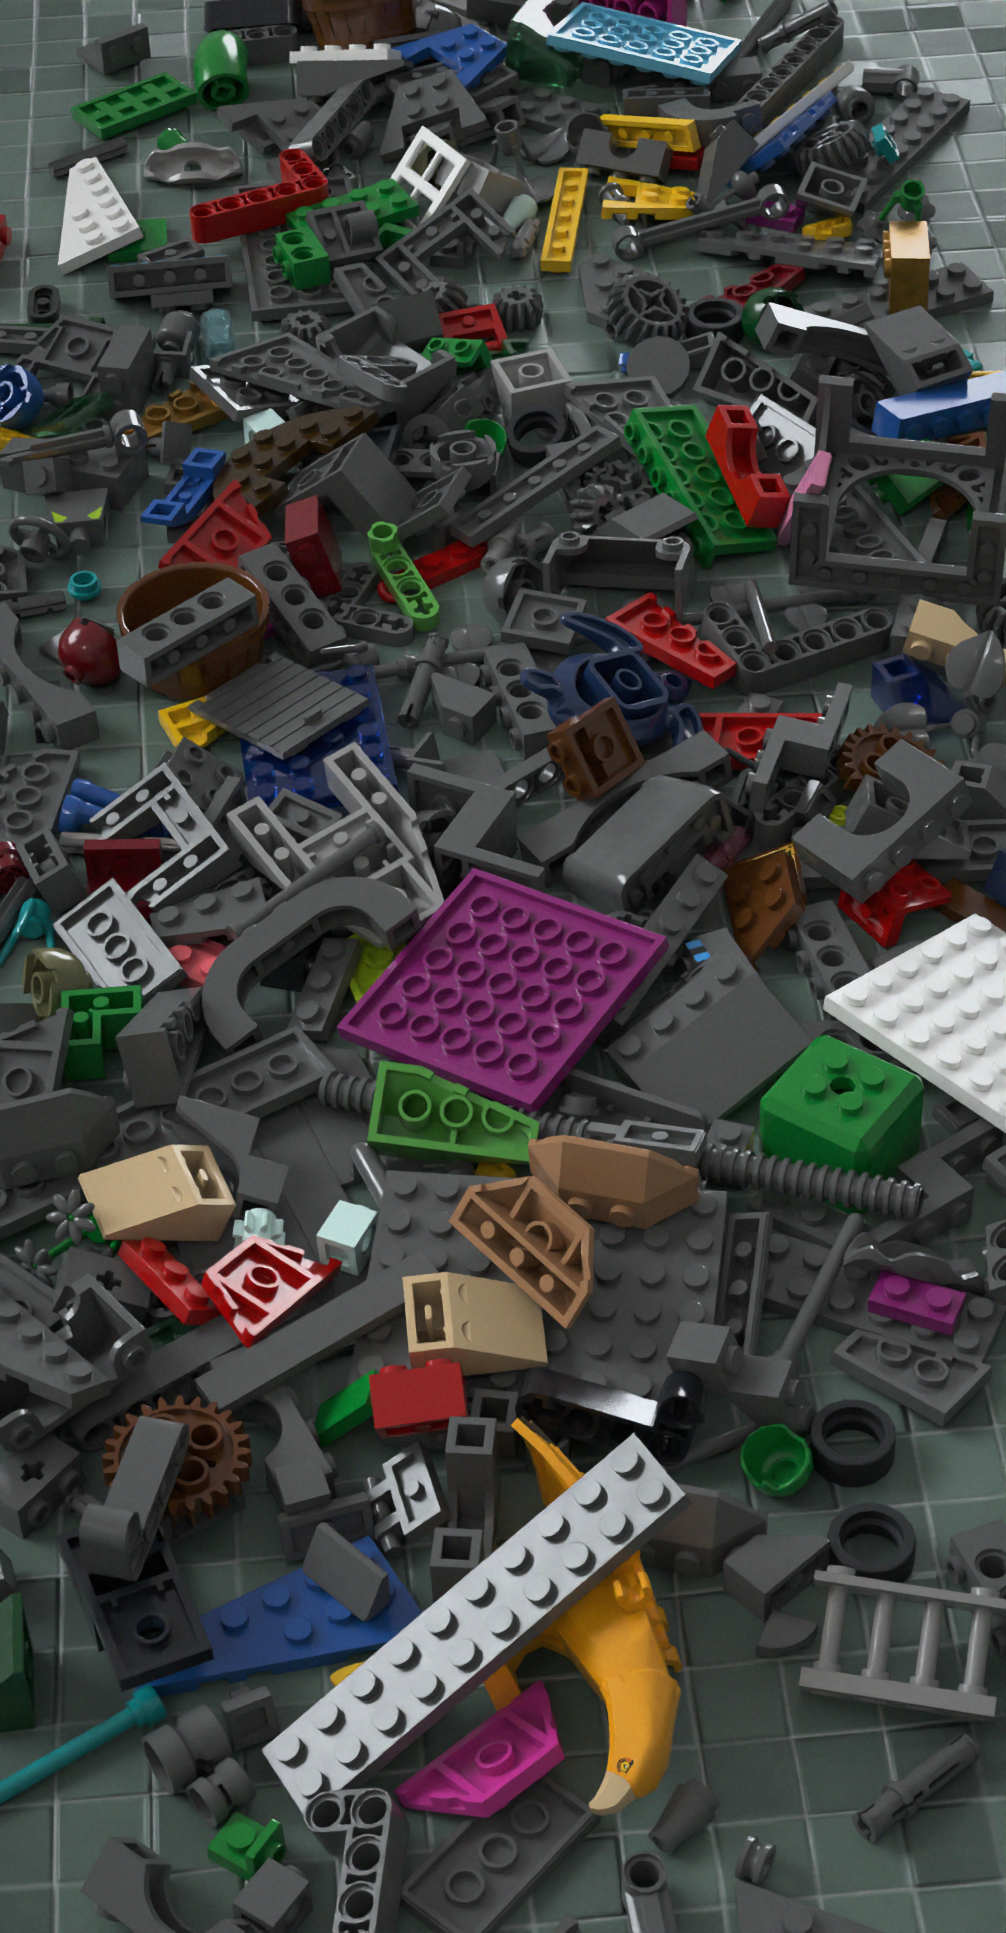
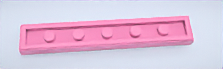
[777,450,832,547]

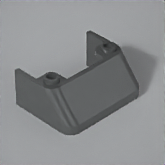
[542,531,697,622]

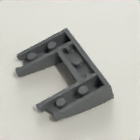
[375,188,517,296]
[90,762,243,912]

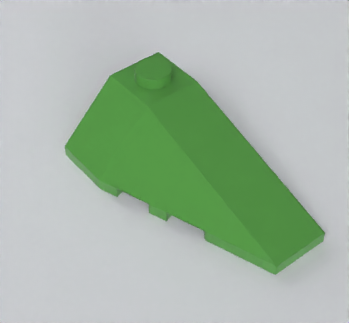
[367,1061,540,1164]

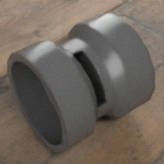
[186,1757,256,1827]

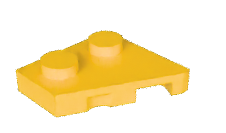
[158,696,227,748]

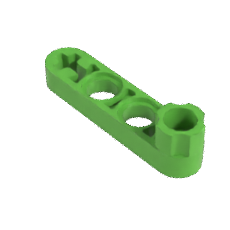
[367,521,441,631]

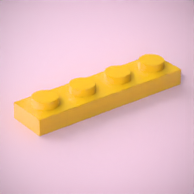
[600,114,701,152]

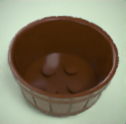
[301,0,417,51]
[116,562,270,701]

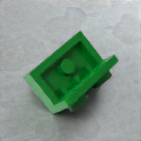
[421,337,494,375]

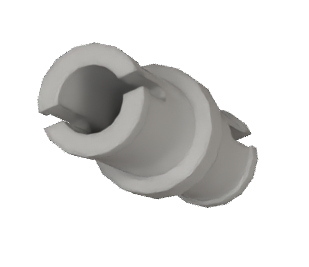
[481,519,522,573]

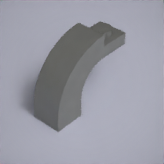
[658,98,763,147]

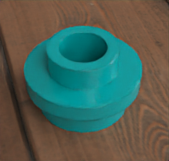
[67,571,102,601]

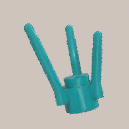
[0,898,56,966]

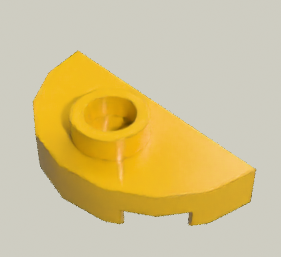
[802,216,853,240]

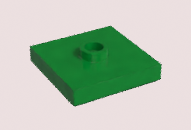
[108,218,168,263]

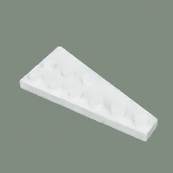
[58,157,143,276]

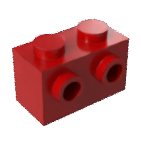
[369,1358,469,1439]

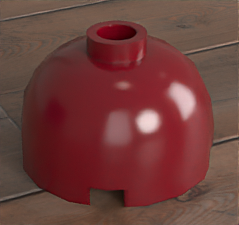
[58,617,123,687]

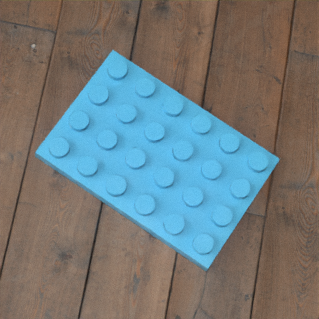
[546,2,742,86]

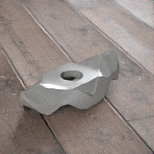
[143,142,244,185]

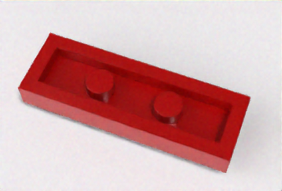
[118,1237,221,1325]

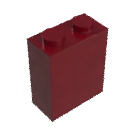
[285,495,342,599]

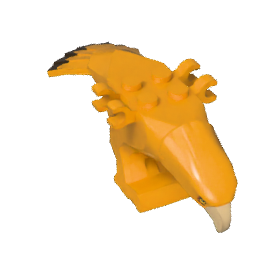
[483,1416,682,1816]

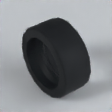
[685,297,744,344]
[506,405,570,468]
[809,1399,896,1487]
[827,1502,916,1583]

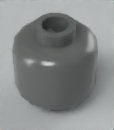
[834,85,875,125]
[156,311,201,352]

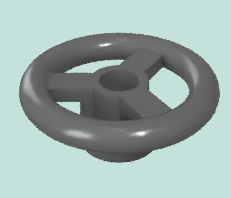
[7,515,72,563]

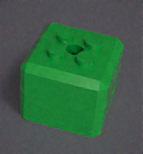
[759,1035,924,1215]

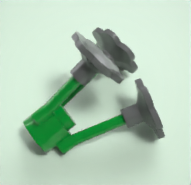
[857,179,937,255]

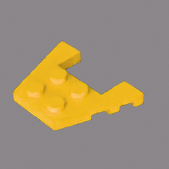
[601,176,695,220]

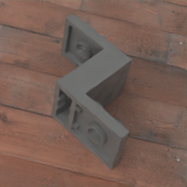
[273,432,472,545]
[407,763,546,899]

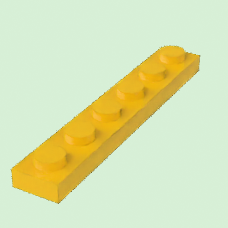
[540,167,589,274]

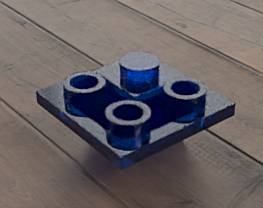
[871,653,966,725]

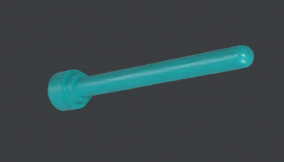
[0,1684,167,1804]

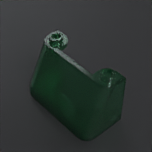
[506,0,583,88]

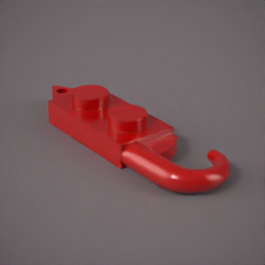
[377,541,488,603]

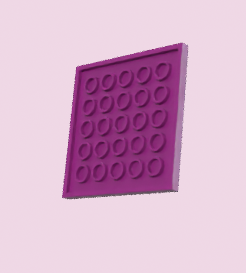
[337,868,669,1113]

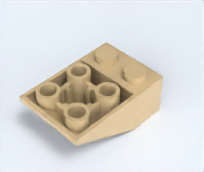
[78,1144,236,1241]
[403,1272,548,1376]

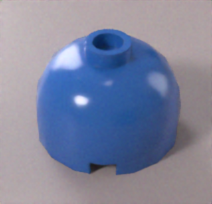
[0,364,44,430]

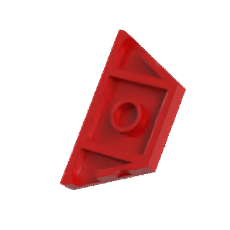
[157,479,272,570]
[698,713,823,771]
[201,1235,343,1348]

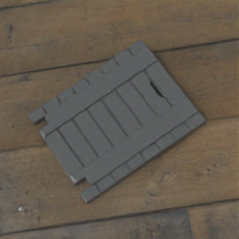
[188,653,369,760]

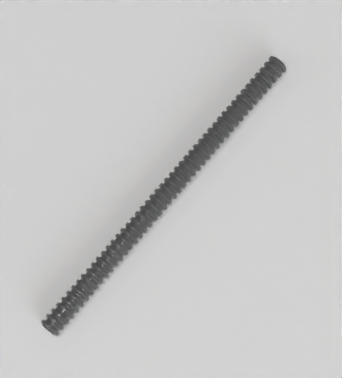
[318,1071,924,1220]

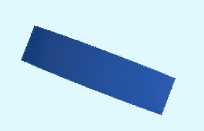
[140,447,226,527]

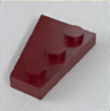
[702,263,805,309]

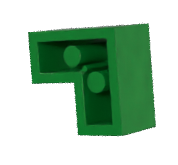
[61,985,144,1081]

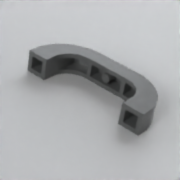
[202,876,422,1058]

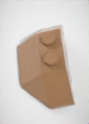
[528,1135,700,1229]
[448,1176,594,1329]

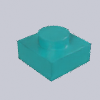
[871,122,900,164]

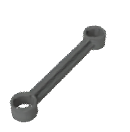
[611,184,790,261]

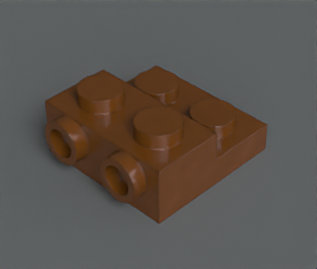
[546,697,646,801]

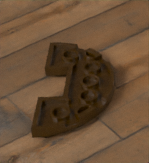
[213,405,380,519]

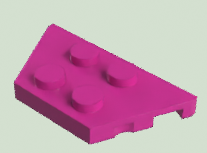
[393,1680,565,1818]

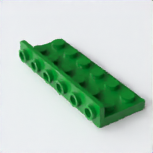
[624,405,779,569]

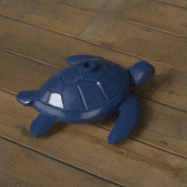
[520,611,704,748]

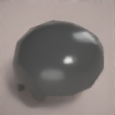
[566,112,609,156]

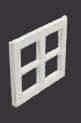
[390,126,471,229]

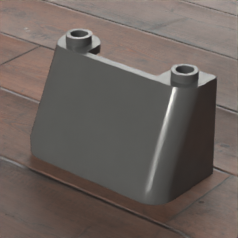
[315,305,457,434]
[563,774,735,916]
[0,1273,152,1453]

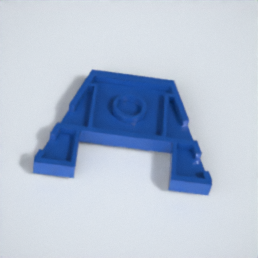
[392,23,509,90]

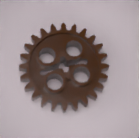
[835,723,945,793]
[101,1395,253,1527]

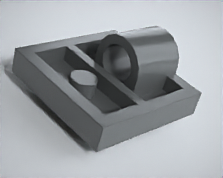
[305,200,383,268]

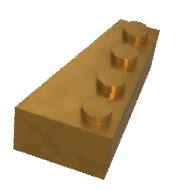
[882,221,930,315]

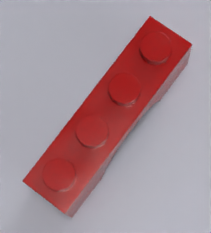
[705,405,791,528]

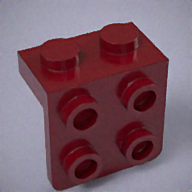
[83,839,164,924]

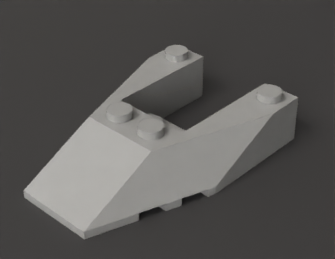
[226,742,444,949]

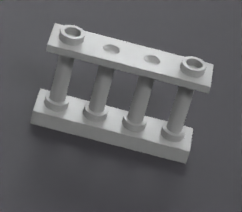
[799,1565,1006,1723]

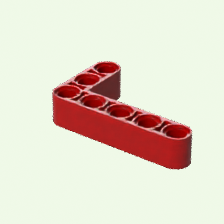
[189,148,329,244]

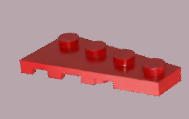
[605,592,737,689]

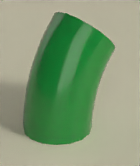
[193,30,250,111]

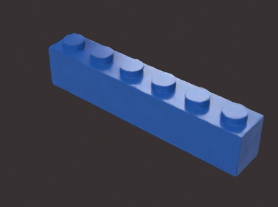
[871,371,1006,441]

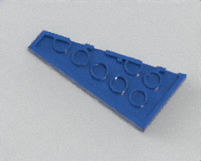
[727,91,837,188]
[133,1535,423,1697]

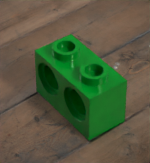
[272,226,331,290]

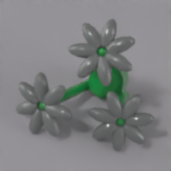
[15,1189,123,1288]

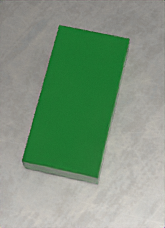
[314,1369,380,1448]

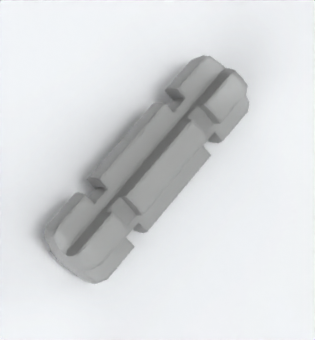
[509,217,540,259]

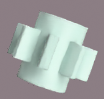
[232,1208,285,1249]

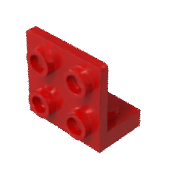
[837,859,953,948]

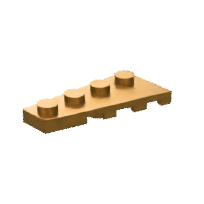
[123,381,230,449]

